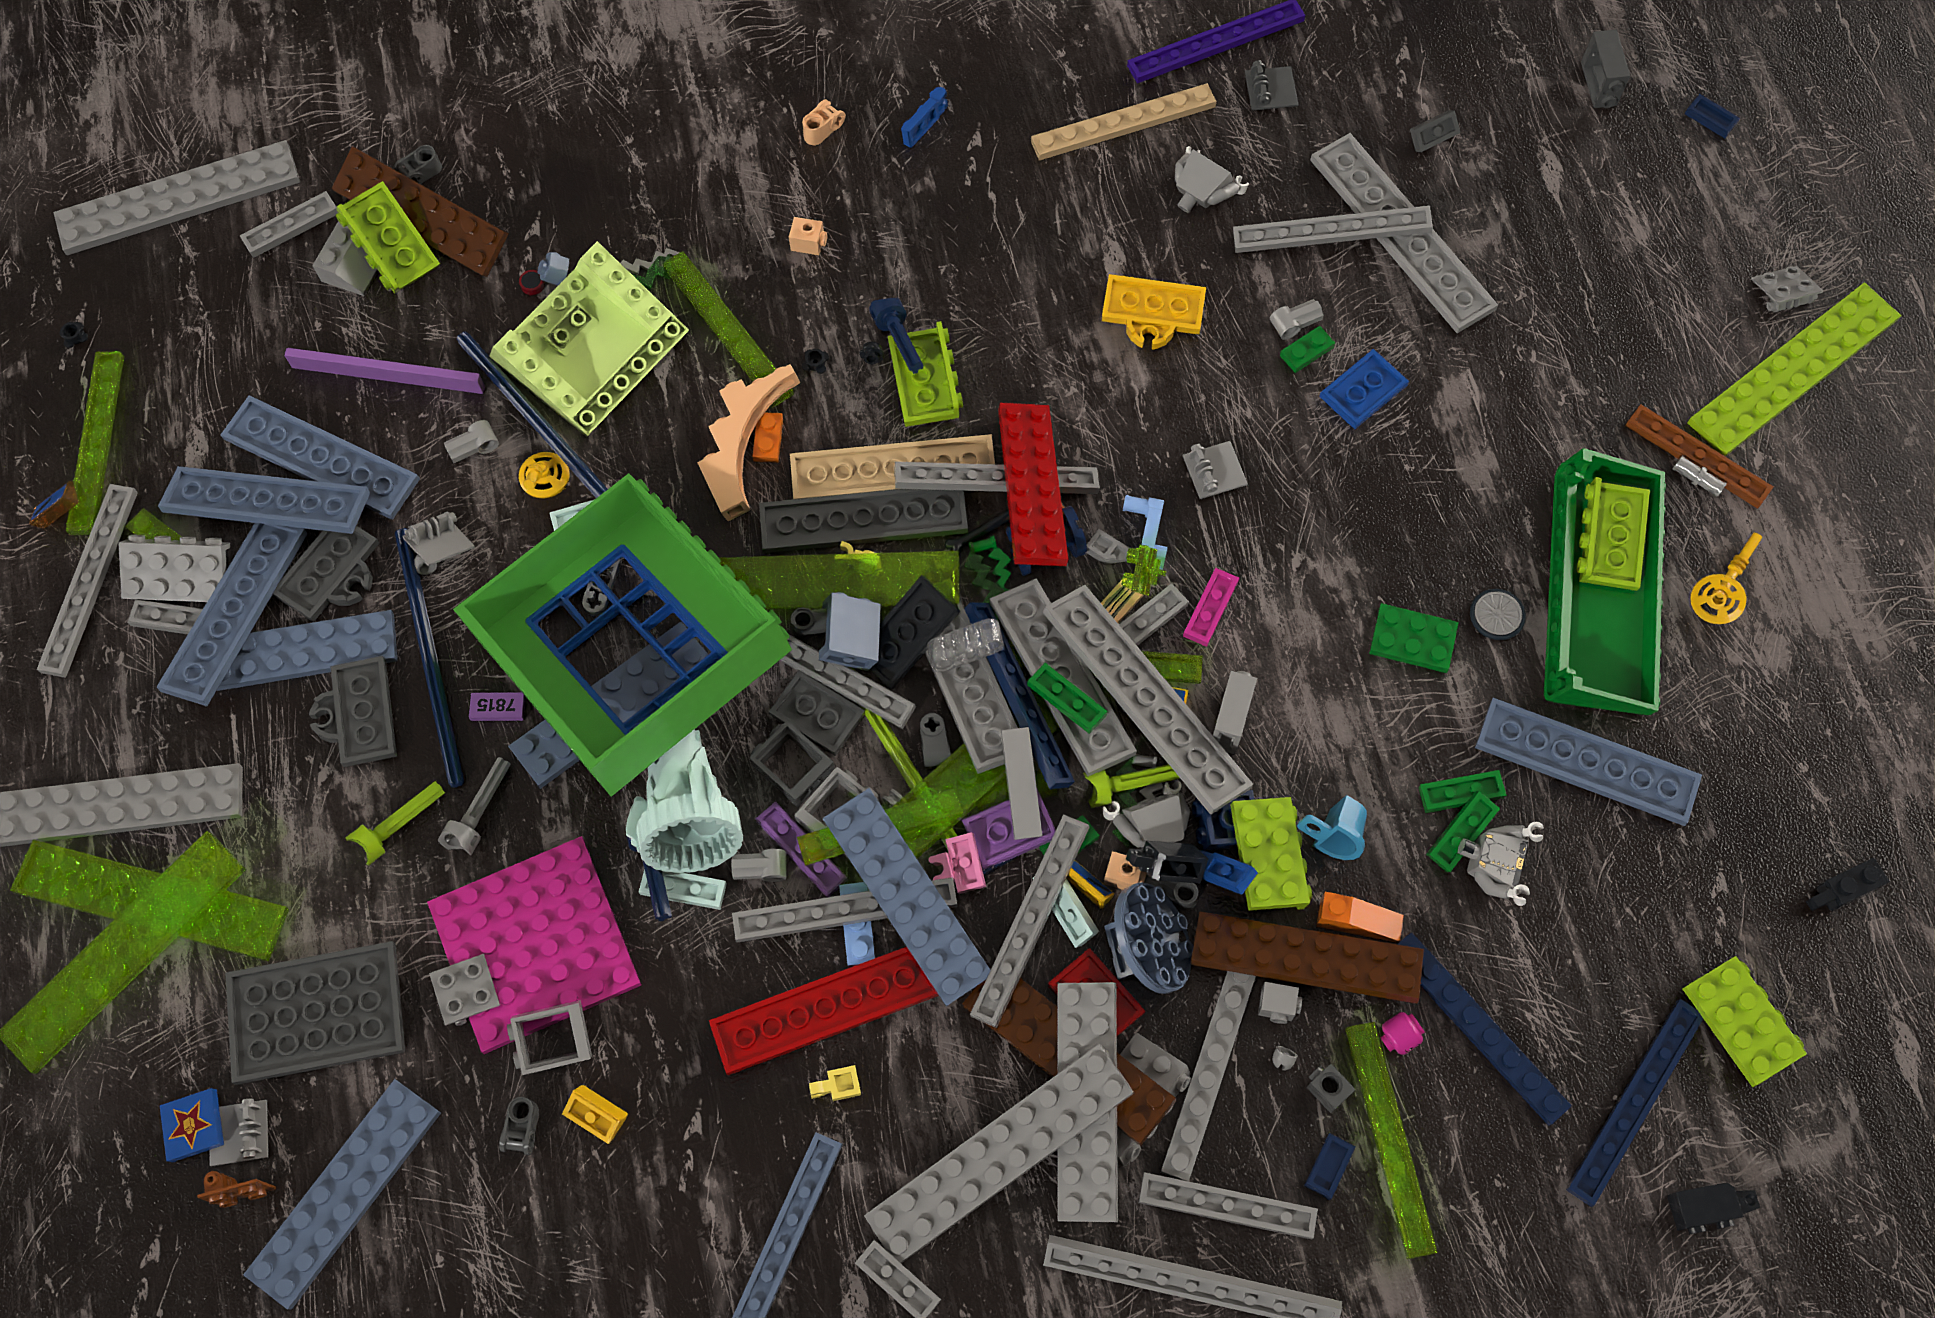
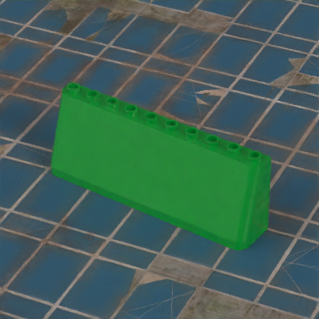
[1544,448,1666,715]

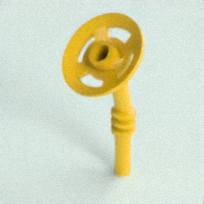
[519,452,570,498]
[1691,533,1762,624]

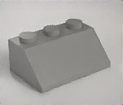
[312,221,379,296]

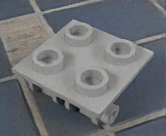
[1751,266,1823,312]
[1182,441,1248,499]
[402,512,475,566]
[429,954,500,1026]
[210,1099,268,1166]

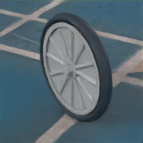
[1470,589,1526,640]

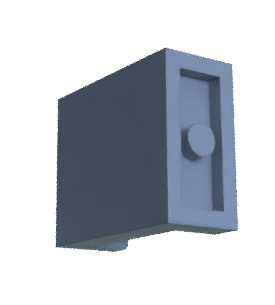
[819,592,881,671]

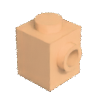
[789,217,827,255]
[1104,851,1147,890]

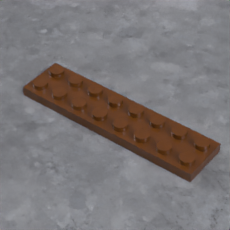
[331,146,508,277]
[1191,912,1424,1004]
[962,978,1176,1146]

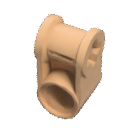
[802,99,846,145]

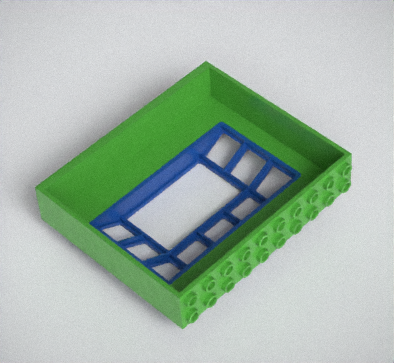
[453,473,792,797]

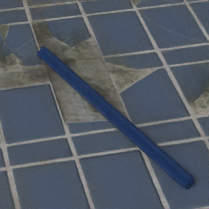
[457,331,608,498]
[395,528,464,788]

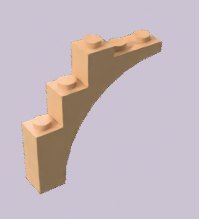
[697,364,800,521]

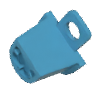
[1297,795,1367,860]

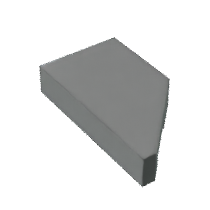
[1086,529,1138,565]

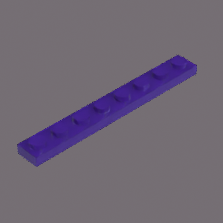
[1127,0,1305,84]

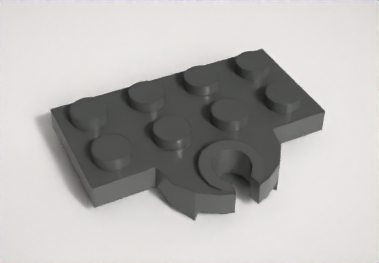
[272,526,380,622]
[309,656,397,767]

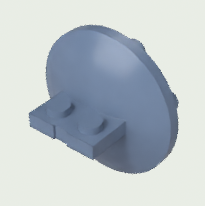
[1104,882,1194,994]

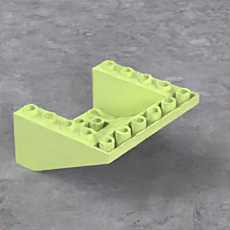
[489,241,689,437]

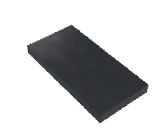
[870,575,960,690]

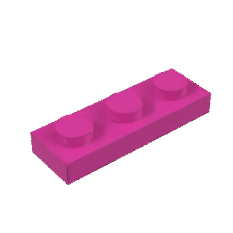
[1183,568,1239,647]

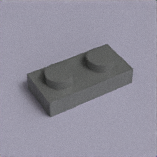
[1410,110,1461,152]

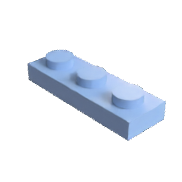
[839,882,875,968]

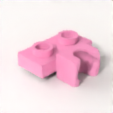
[928,832,986,894]

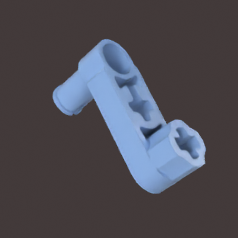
[1123,495,1167,570]

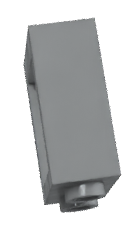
[1213,671,1257,754]
[794,767,879,856]
[507,1000,592,1075]

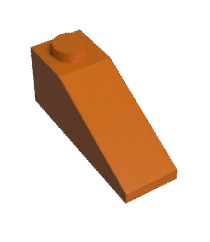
[1316,892,1404,943]

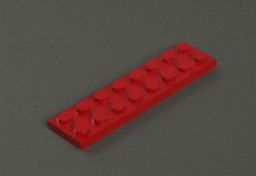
[998,403,1068,566]
[709,947,939,1075]

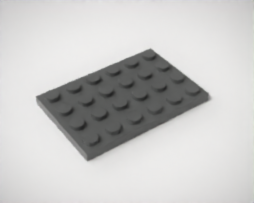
[225,941,405,1085]

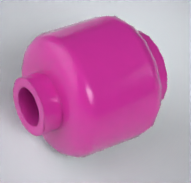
[1380,1012,1425,1055]

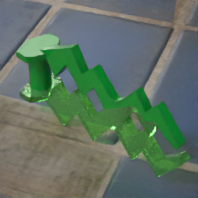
[964,536,1011,624]

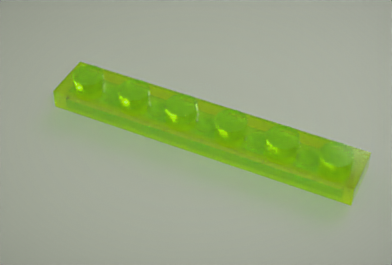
[797,788,963,866]

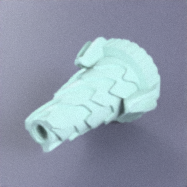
[626,729,743,873]

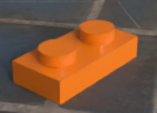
[752,412,783,463]

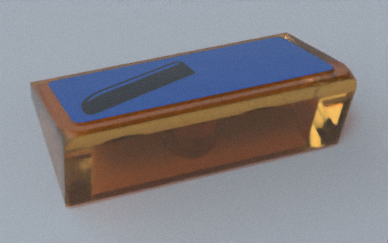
[29,481,79,529]

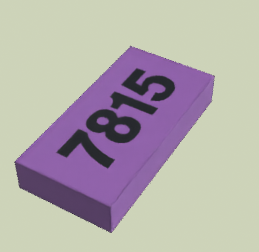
[469,692,526,721]

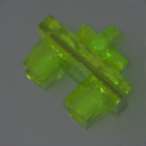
[1121,545,1167,596]

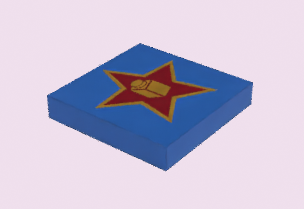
[160,1088,224,1162]

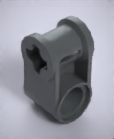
[393,145,442,184]
[920,713,951,768]
[499,1097,539,1156]

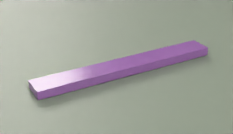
[284,348,485,394]

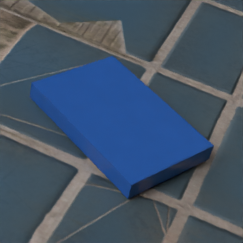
[1319,349,1409,429]

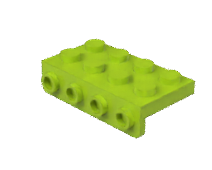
[335,181,440,294]
[888,321,963,427]
[1577,477,1650,591]
[1230,797,1312,911]
[1683,956,1807,1087]

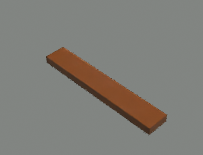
[1625,404,1774,509]

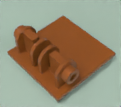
[197,1171,276,1208]

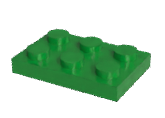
[1369,603,1459,673]

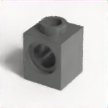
[1307,1064,1356,1113]

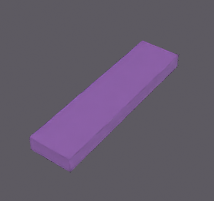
[755,801,848,898]

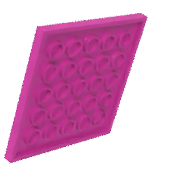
[427,836,641,1054]

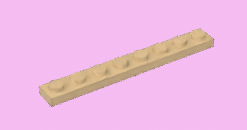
[1031,83,1216,160]

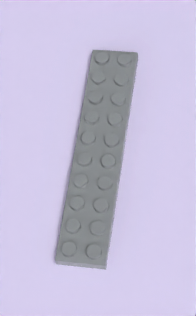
[1310,133,1498,333]
[53,140,300,255]
[1043,585,1253,814]
[0,763,243,847]
[864,1044,1135,1263]

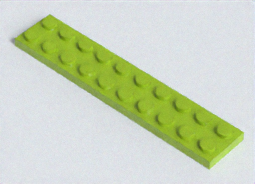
[1687,282,1902,456]

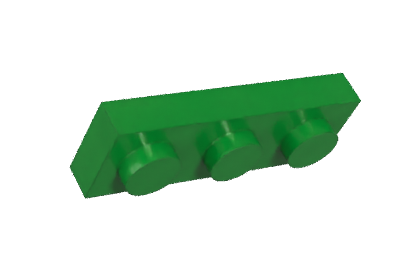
[1027,663,1108,734]
[1418,770,1507,813]
[1426,791,1500,872]

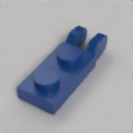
[901,87,948,147]
[1201,850,1258,895]

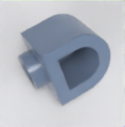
[537,252,569,286]

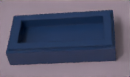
[1685,94,1740,138]
[1304,1133,1356,1200]

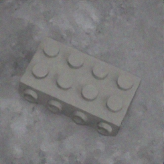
[119,535,230,602]
[1117,1032,1191,1166]

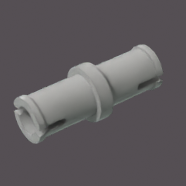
[1672,456,1727,497]

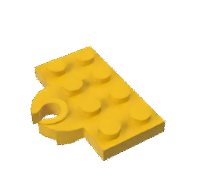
[1102,274,1206,349]

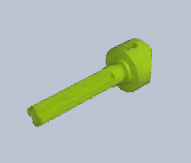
[1083,764,1180,808]
[345,781,445,866]

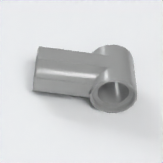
[1270,299,1324,340]
[444,420,499,463]
[732,849,787,882]

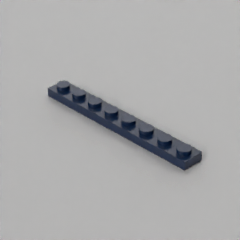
[964,602,1075,789]
[1397,932,1572,1126]
[1566,999,1703,1207]

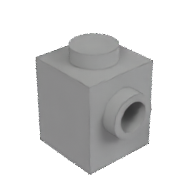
[1258,982,1302,1024]

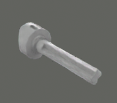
[438,757,511,855]

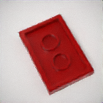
[1047,948,1145,1037]

